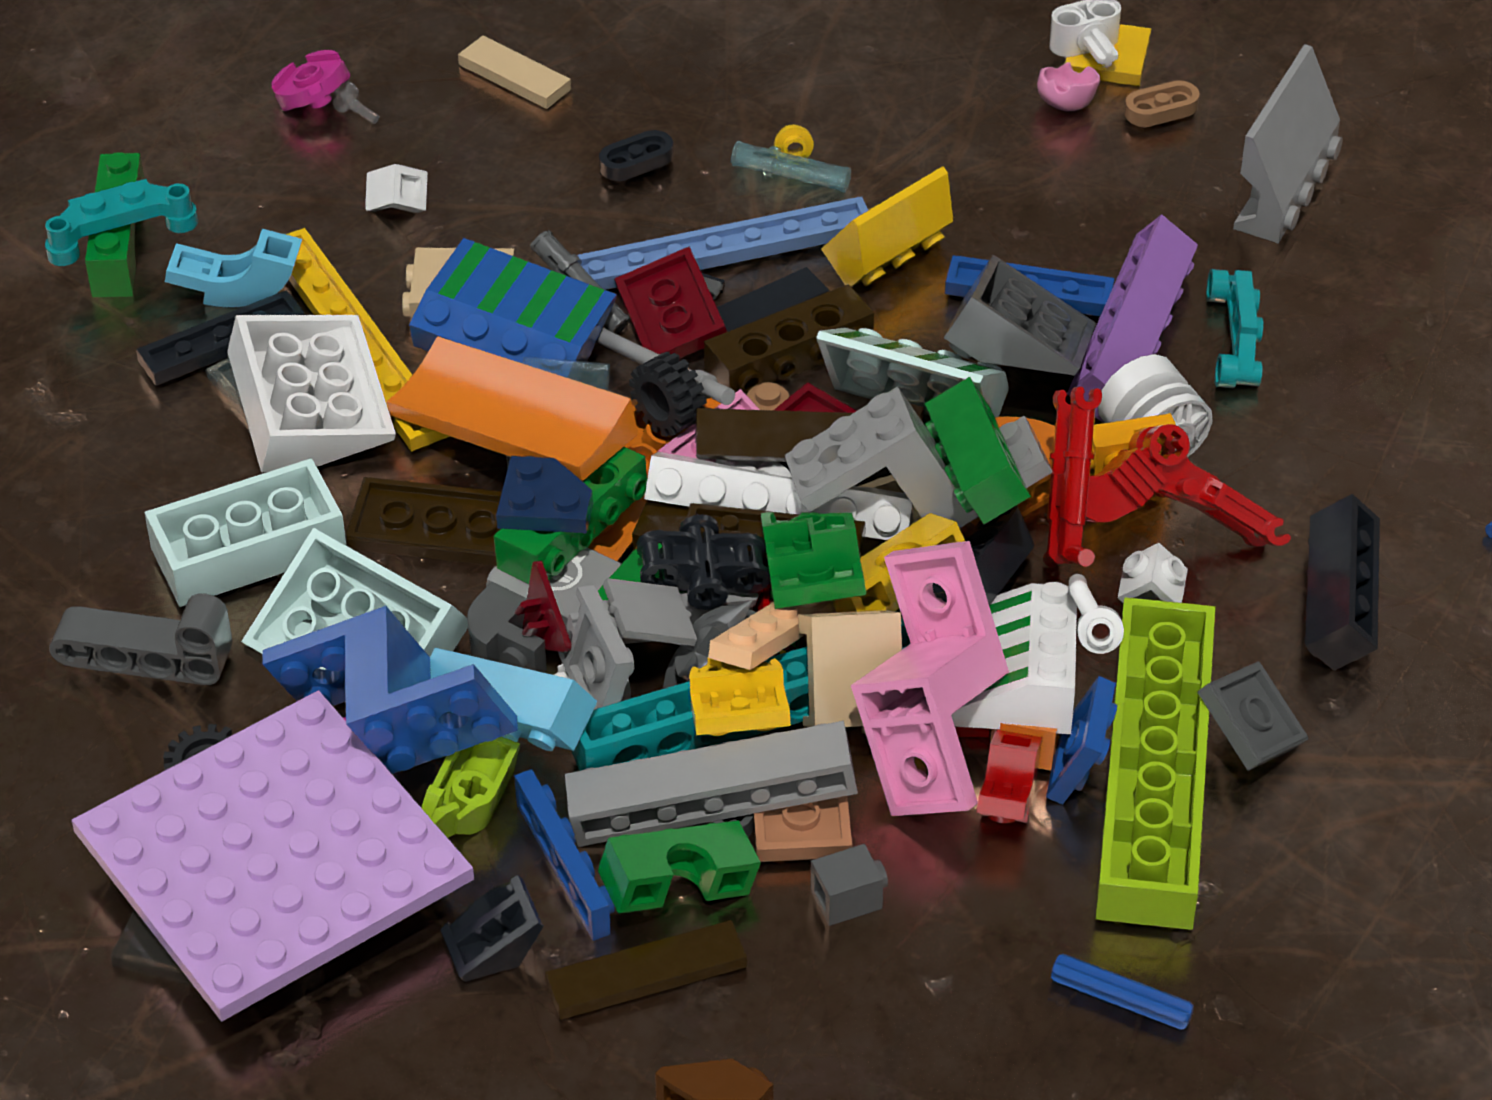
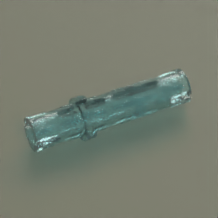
[731,141,852,193]

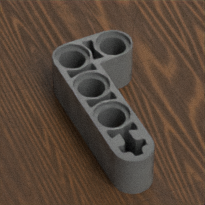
[49,593,233,685]

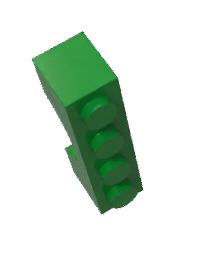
[85,152,145,297]

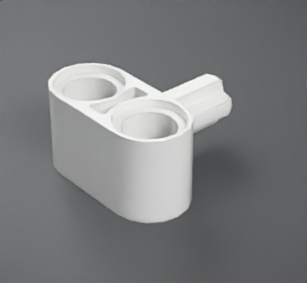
[1049,0,1121,67]

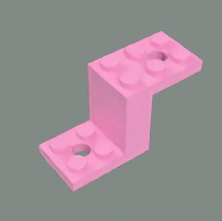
[851,541,1009,816]

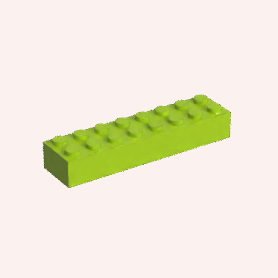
[1095,597,1216,930]

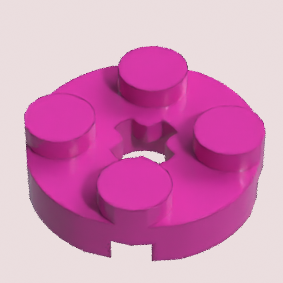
[271,50,351,111]

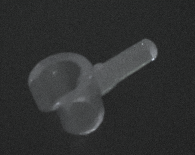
[333,81,379,124]

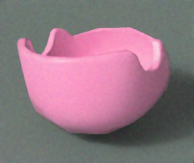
[1037,62,1100,111]

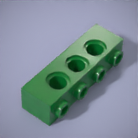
[494,447,648,584]

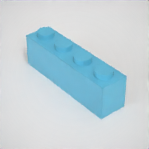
[430,647,597,751]

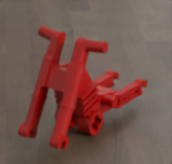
[1043,386,1291,567]

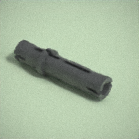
[530,230,631,334]

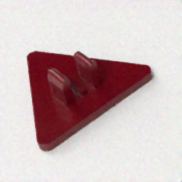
[515,561,572,652]

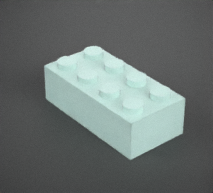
[144,458,346,607]

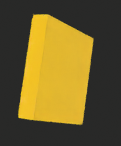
[1065,24,1151,86]

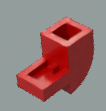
[976,730,1043,823]

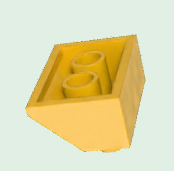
[821,166,954,287]

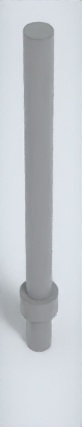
[596,328,735,405]

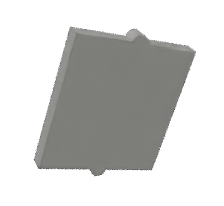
[603,578,698,646]

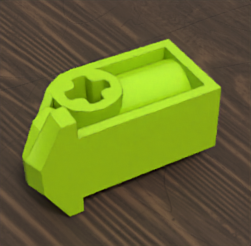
[421,736,520,838]

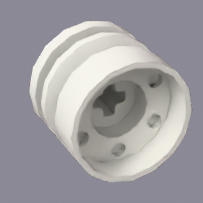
[1098,354,1213,457]

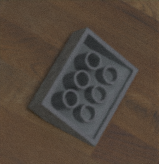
[944,255,1096,375]

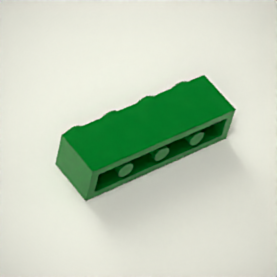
[925,377,1031,524]

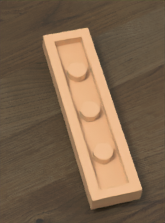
[708,601,833,670]

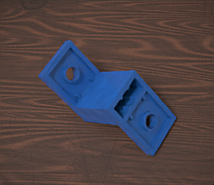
[262,606,518,774]

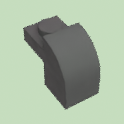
[467,581,547,673]

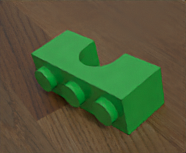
[598,821,761,914]

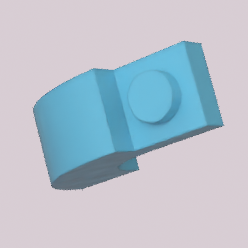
[165,229,302,307]

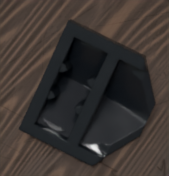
[441,875,544,982]

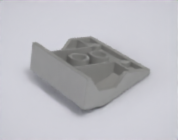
[1233,44,1343,243]

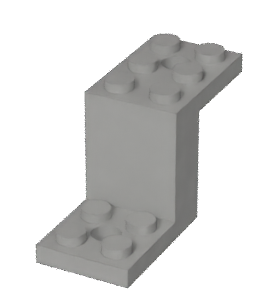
[785,386,1053,528]

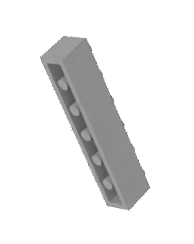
[565,721,858,847]

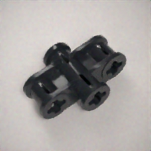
[636,515,770,610]

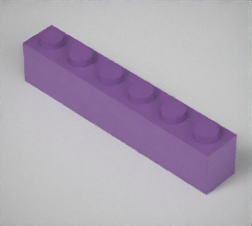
[1067,214,1198,423]

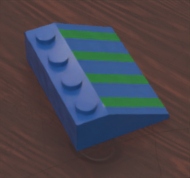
[409,238,617,381]

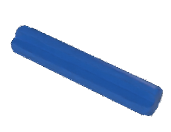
[1051,954,1194,1030]

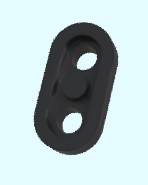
[599,130,673,182]

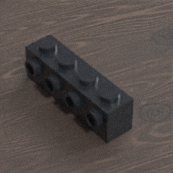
[1304,494,1380,671]

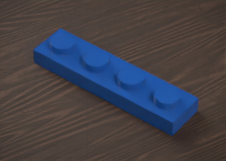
[945,255,1115,316]
[514,769,615,941]

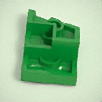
[761,512,866,609]

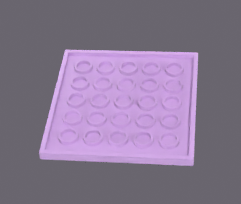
[72,690,474,1022]

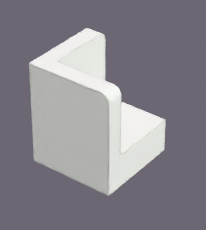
[365,164,427,213]

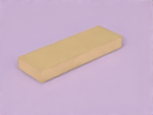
[458,35,571,109]

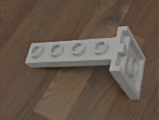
[558,585,759,709]

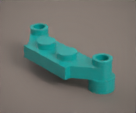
[45,179,198,266]
[1206,269,1263,388]

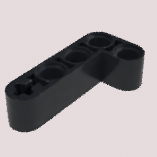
[895,505,1035,618]

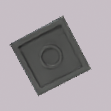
[1197,661,1309,771]

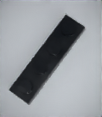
[136,290,305,386]

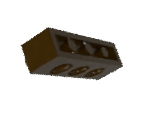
[704,284,874,395]

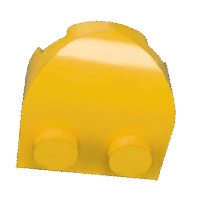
[689,658,791,736]

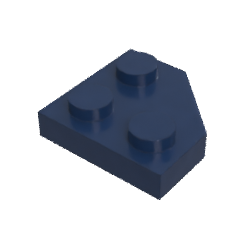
[496,456,593,533]

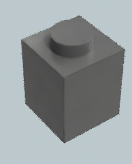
[811,844,888,926]

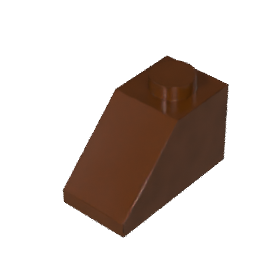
[655,1058,773,1100]

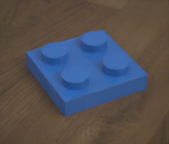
[1046,676,1117,805]

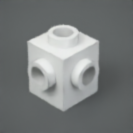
[1118,543,1188,603]

